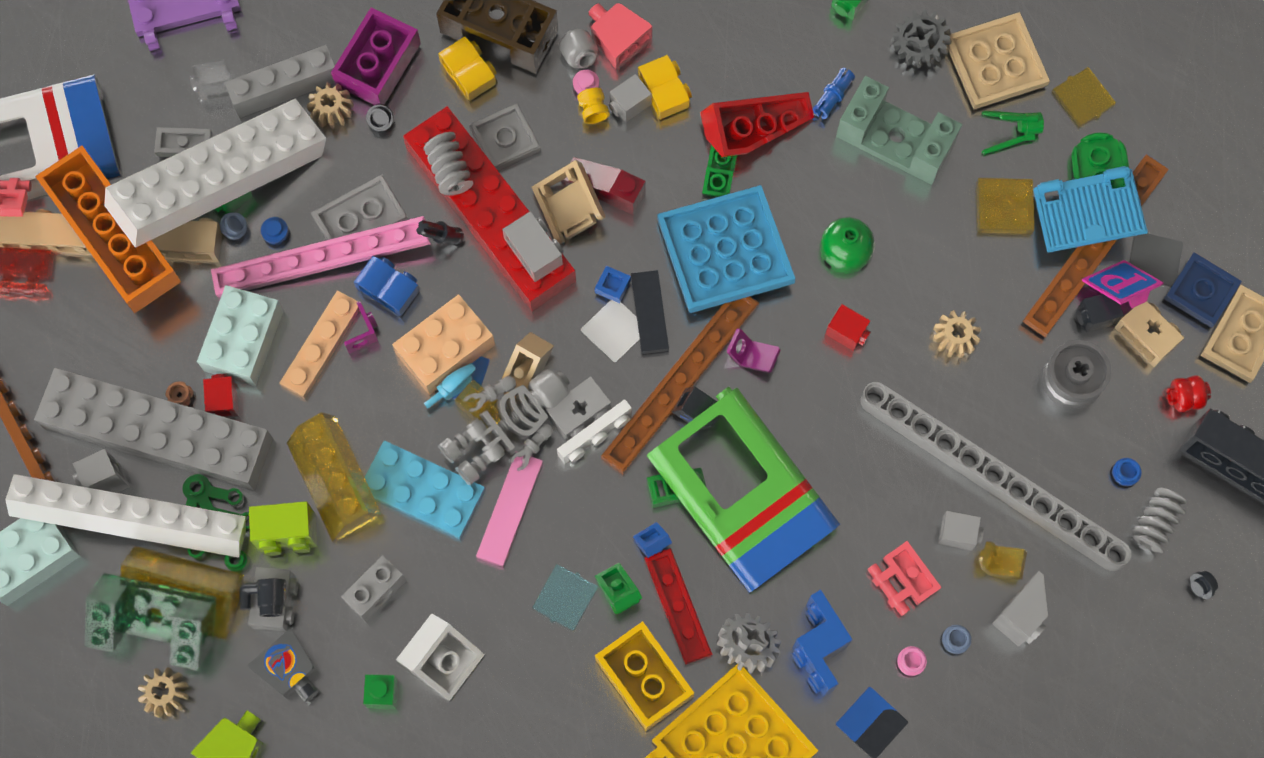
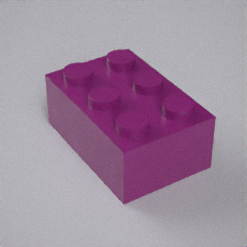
[331,7,421,105]

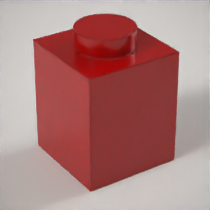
[825,304,871,351]
[203,374,239,418]

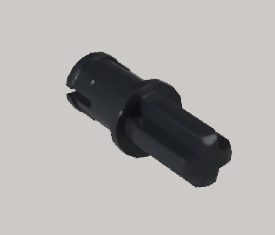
[416,220,464,245]

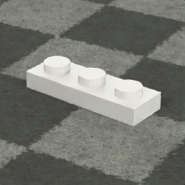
[557,399,632,464]

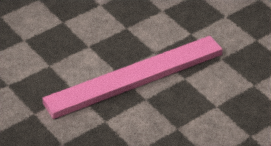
[211,216,431,298]

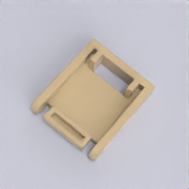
[532,160,605,244]

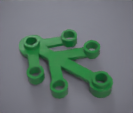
[182,474,250,573]

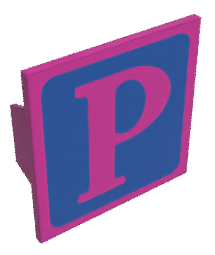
[1082,260,1163,308]

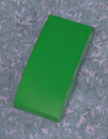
[702,145,737,197]

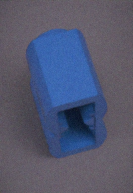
[354,256,420,317]

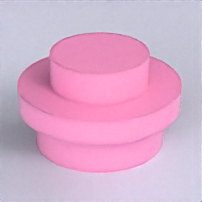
[573,70,599,94]
[897,646,927,676]

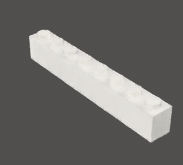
[5,474,246,557]

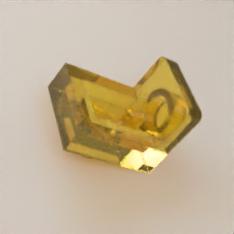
[979,541,1027,580]

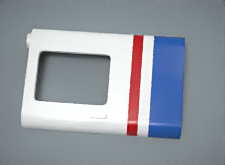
[0,74,121,200]

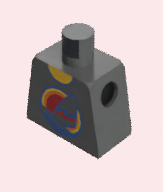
[247,628,319,702]

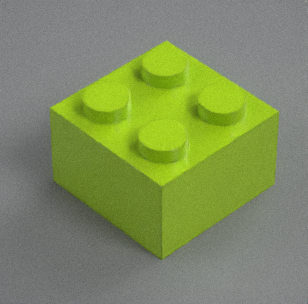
[249,501,318,556]

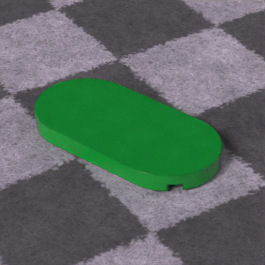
[1072,133,1129,189]

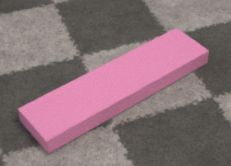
[476,451,543,567]

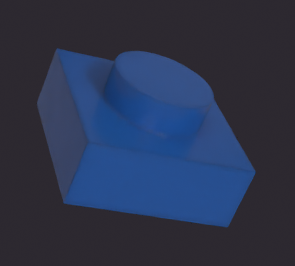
[594,266,631,303]
[633,522,672,558]

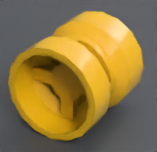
[577,87,610,124]

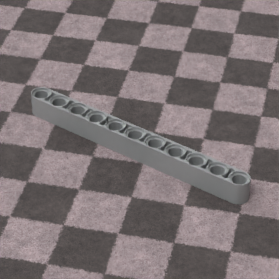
[861,382,1131,571]

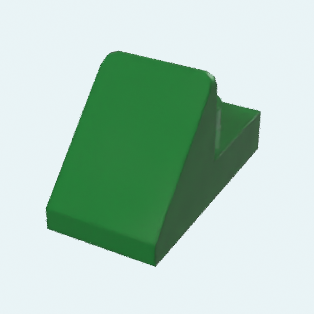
[595,563,642,614]

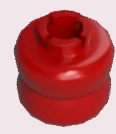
[1166,375,1211,412]

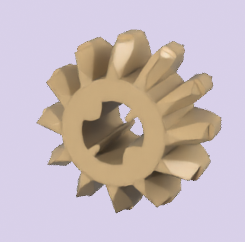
[307,82,354,130]
[933,310,981,358]
[138,667,189,718]

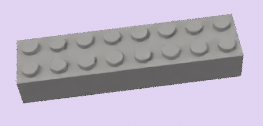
[34,368,273,490]

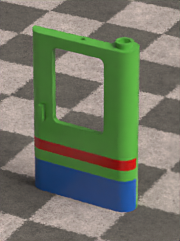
[646,387,840,593]

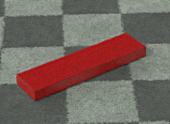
[644,548,713,666]

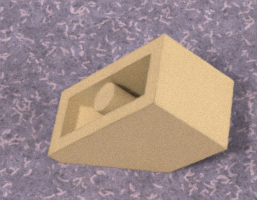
[502,332,554,399]

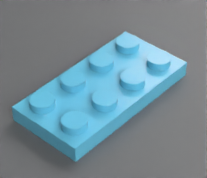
[358,440,486,539]

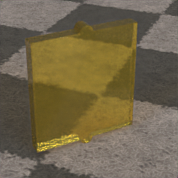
[1052,67,1116,127]

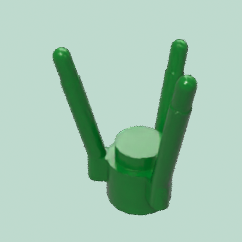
[982,110,1044,155]

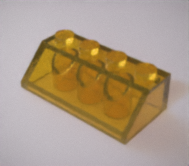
[287,412,382,542]
[118,546,244,640]

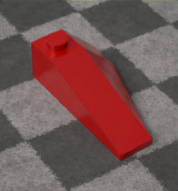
[700,92,814,157]

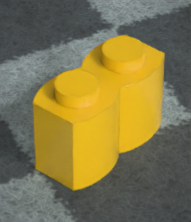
[438,36,497,101]
[638,55,692,120]

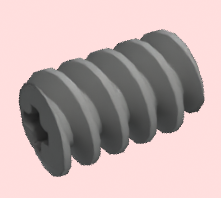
[424,132,473,195]
[1132,487,1187,553]

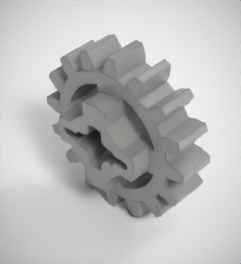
[717,613,781,673]

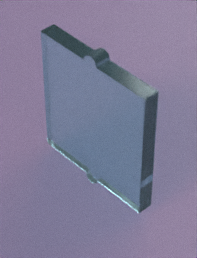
[532,564,598,631]

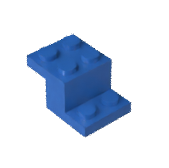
[792,590,853,697]

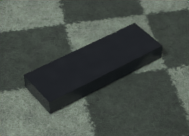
[631,270,669,354]

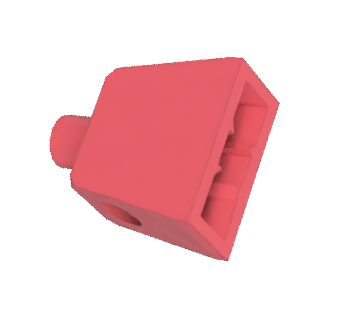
[588,3,652,69]

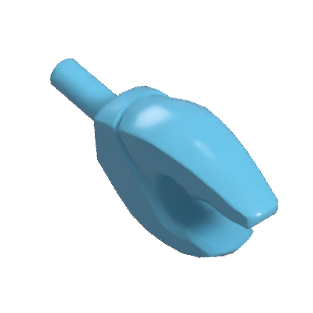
[424,364,476,409]

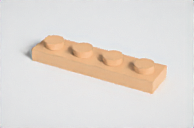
[280,290,360,399]

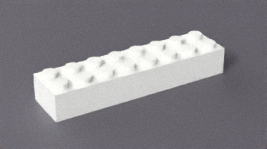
[104,98,326,248]

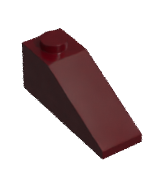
[561,157,646,215]

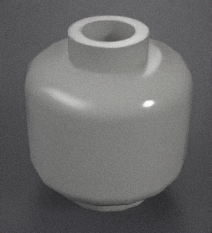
[559,29,598,69]

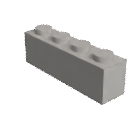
[224,45,335,118]

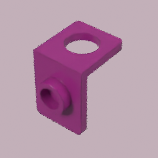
[344,301,378,353]
[727,328,781,373]

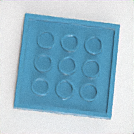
[657,185,796,313]

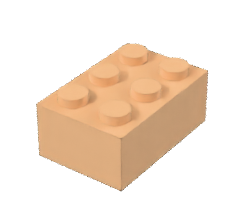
[392,294,495,396]

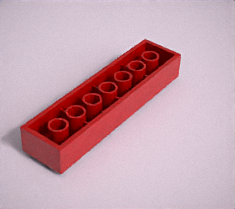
[403,106,576,312]

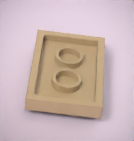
[1200,285,1264,383]

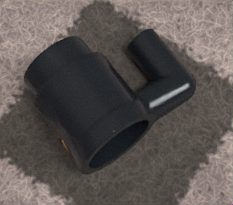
[239,578,286,617]

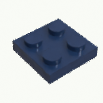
[1164,252,1242,328]

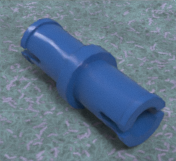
[812,68,855,119]

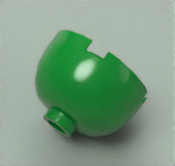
[819,217,875,274]

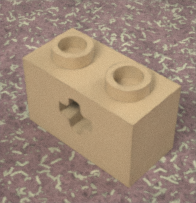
[1115,302,1184,367]

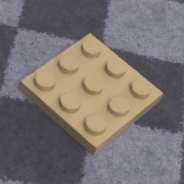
[946,12,1050,110]

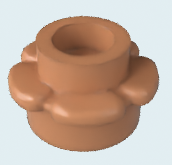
[165,381,193,406]

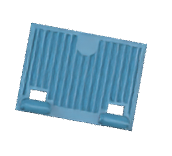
[1033,166,1148,253]

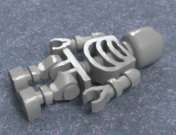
[438,369,570,485]

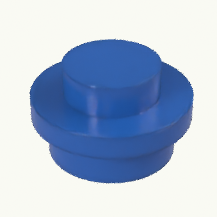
[261,217,289,244]
[1112,458,1142,486]

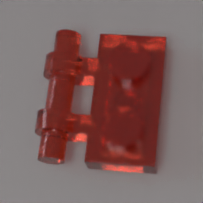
[0,247,54,297]

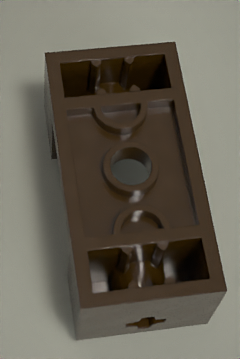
[436,0,558,74]

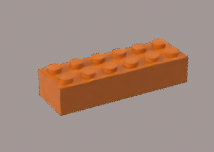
[35,146,181,314]

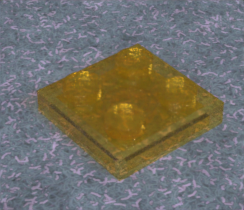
[977,178,1034,234]

